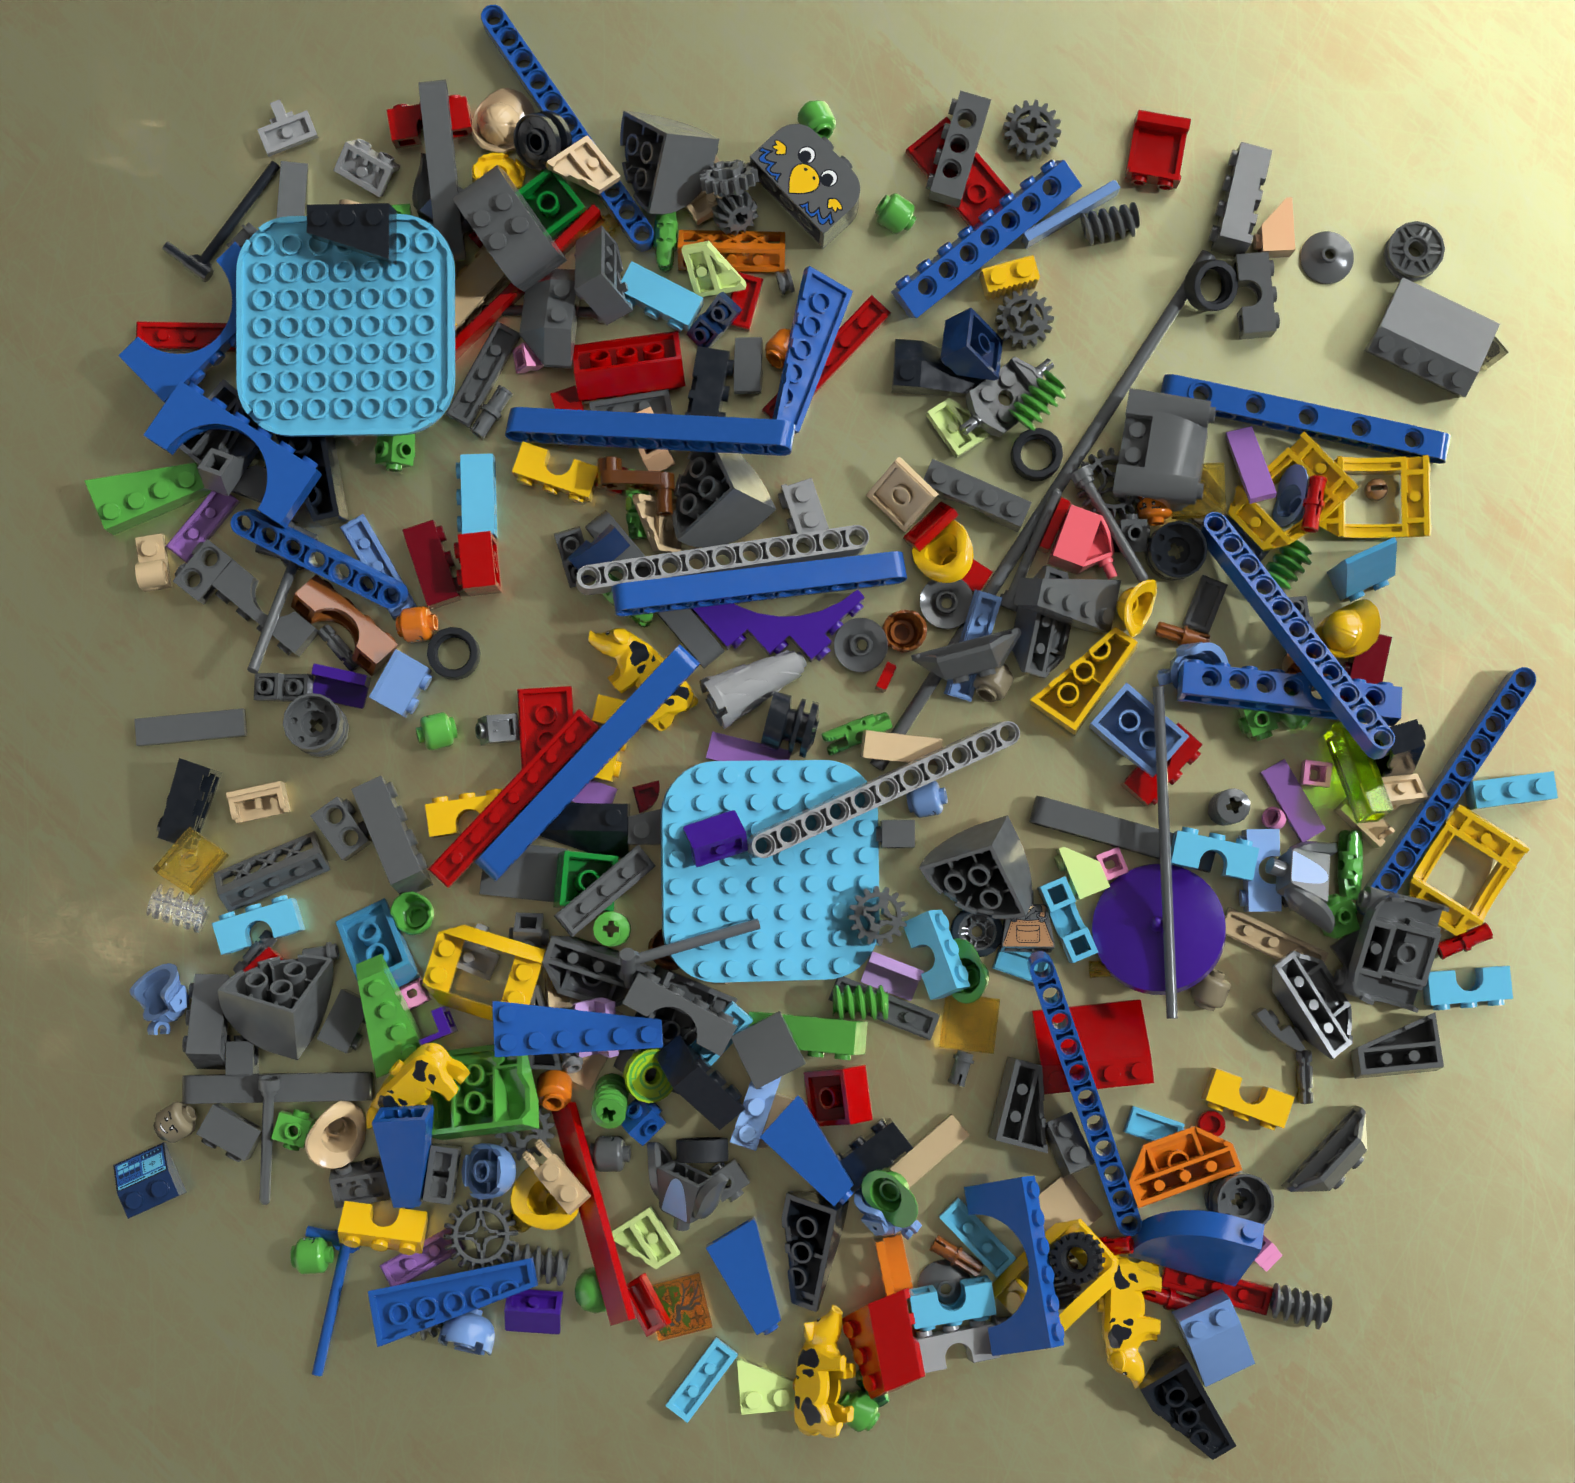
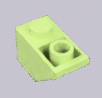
[1054,847,1110,900]

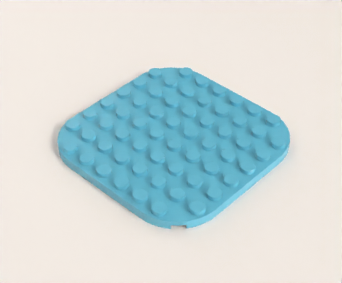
[236,214,455,437]
[661,760,880,983]

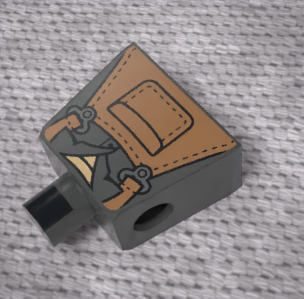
[999,890,1055,953]

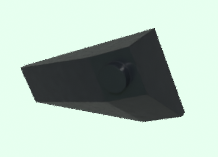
[892,339,999,399]
[521,803,630,858]
[781,1191,849,1312]
[1139,1346,1236,1460]

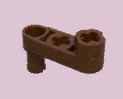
[597,456,675,517]

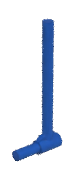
[305,1226,361,1376]

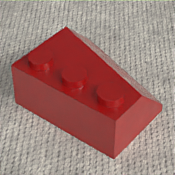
[842,1288,925,1399]

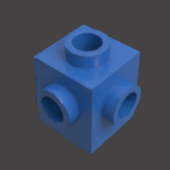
[621,1098,666,1146]

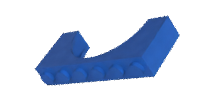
[118,242,242,403]
[144,381,322,529]
[964,1176,1064,1356]

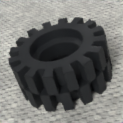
[1050,1232,1105,1285]

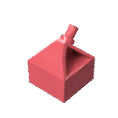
[1047,504,1118,580]

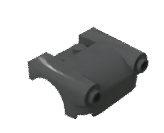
[1113,388,1216,511]
[1333,886,1450,1013]

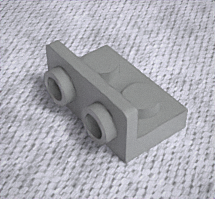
[333,139,400,197]
[778,478,829,534]

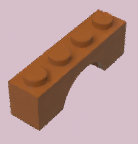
[290,574,398,676]

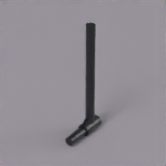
[162,161,280,282]

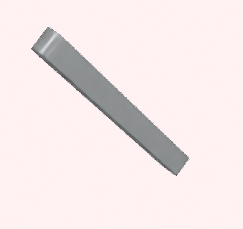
[576,525,869,595]
[747,721,1020,858]

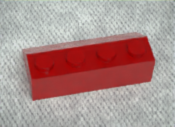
[573,331,686,401]

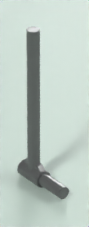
[247,545,305,674]
[619,919,760,988]

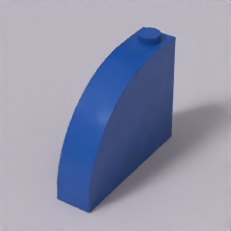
[1128,1210,1265,1287]

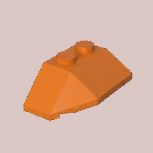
[1128,1126,1242,1208]

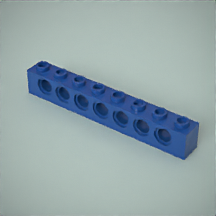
[891,159,1082,318]
[1177,659,1402,726]

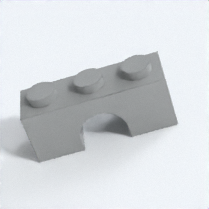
[913,1319,1000,1373]

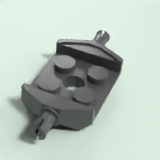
[959,356,1054,437]

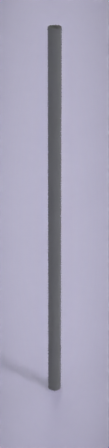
[1153,686,1178,1019]

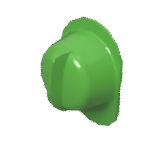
[952,938,989,1004]
[861,1170,918,1228]

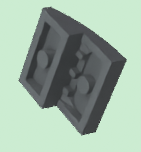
[731,1011,806,1089]

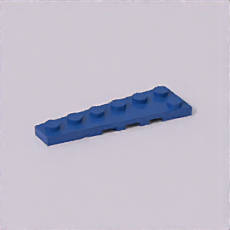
[772,266,853,434]
[492,1001,663,1057]
[368,1257,538,1347]

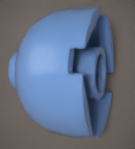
[461,1143,516,1200]
[438,1309,495,1355]

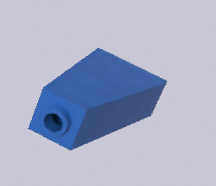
[760,1095,854,1206]
[372,1105,434,1209]
[706,1216,781,1335]

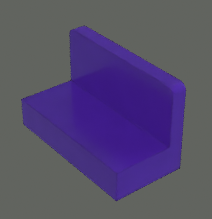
[311,663,371,709]
[683,810,748,868]
[418,1006,458,1046]
[504,1289,563,1334]

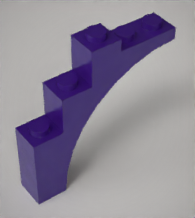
[691,589,865,662]

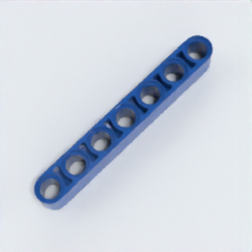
[230,508,408,609]

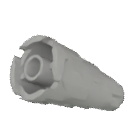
[699,650,807,729]

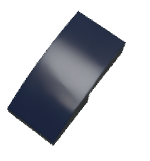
[686,292,742,348]
[567,524,630,578]

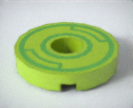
[623,1048,673,1103]

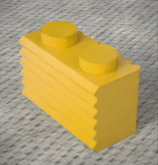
[979,255,1040,301]

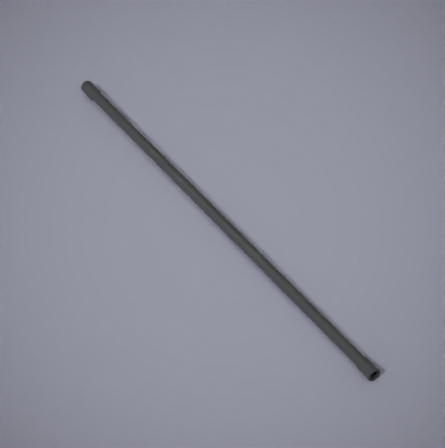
[870,250,1216,772]

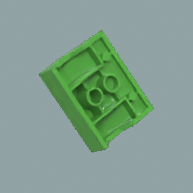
[430,1044,539,1140]

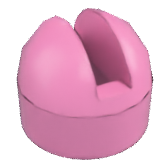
[1262,807,1286,829]

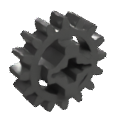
[1003,100,1061,160]
[700,159,759,197]
[995,289,1054,349]
[847,886,908,946]
[495,1105,555,1161]

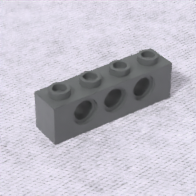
[926,90,991,208]

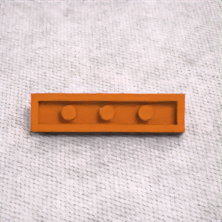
[678,230,785,272]
[874,1233,919,1336]

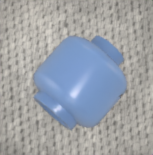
[906,781,948,818]

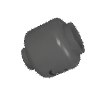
[589,1136,631,1172]

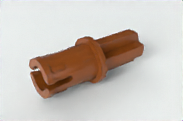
[1155,622,1210,646]
[929,1235,984,1277]

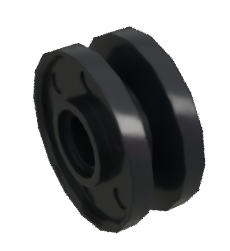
[514,110,572,171]

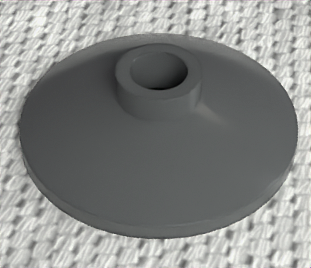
[1300,231,1354,284]
[920,579,973,629]
[834,618,888,672]
[917,1259,971,1304]

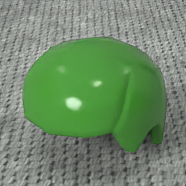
[390,891,434,935]
[575,1267,606,1314]

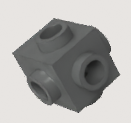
[1111,514,1150,552]
[509,912,549,949]
[709,1158,750,1202]

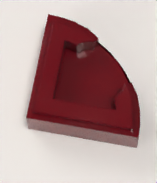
[632,780,660,814]

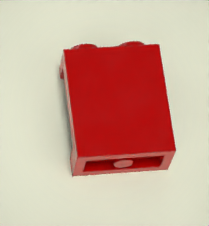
[1124,110,1191,190]

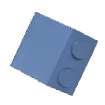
[369,649,432,718]

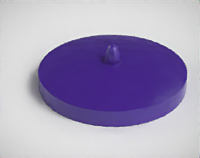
[1092,864,1226,995]

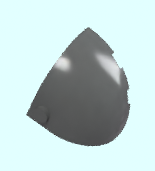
[620,111,719,214]
[672,451,776,548]
[919,815,1032,919]
[218,954,333,1060]

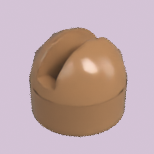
[1364,479,1388,501]

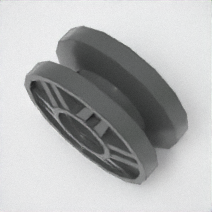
[1383,221,1445,282]

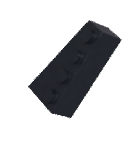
[275,434,349,527]

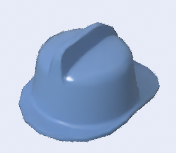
[1273,464,1308,527]

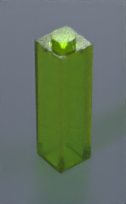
[1323,721,1394,824]

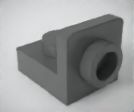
[475,713,520,746]

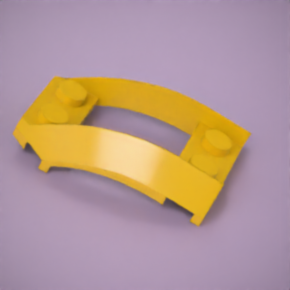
[1228,432,1359,551]
[1319,455,1432,538]
[1410,804,1530,936]
[422,925,546,1021]
[992,1218,1119,1350]

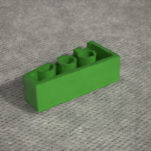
[84,463,212,535]
[356,954,424,1078]
[748,1012,868,1060]

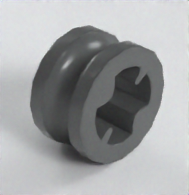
[775,269,795,295]

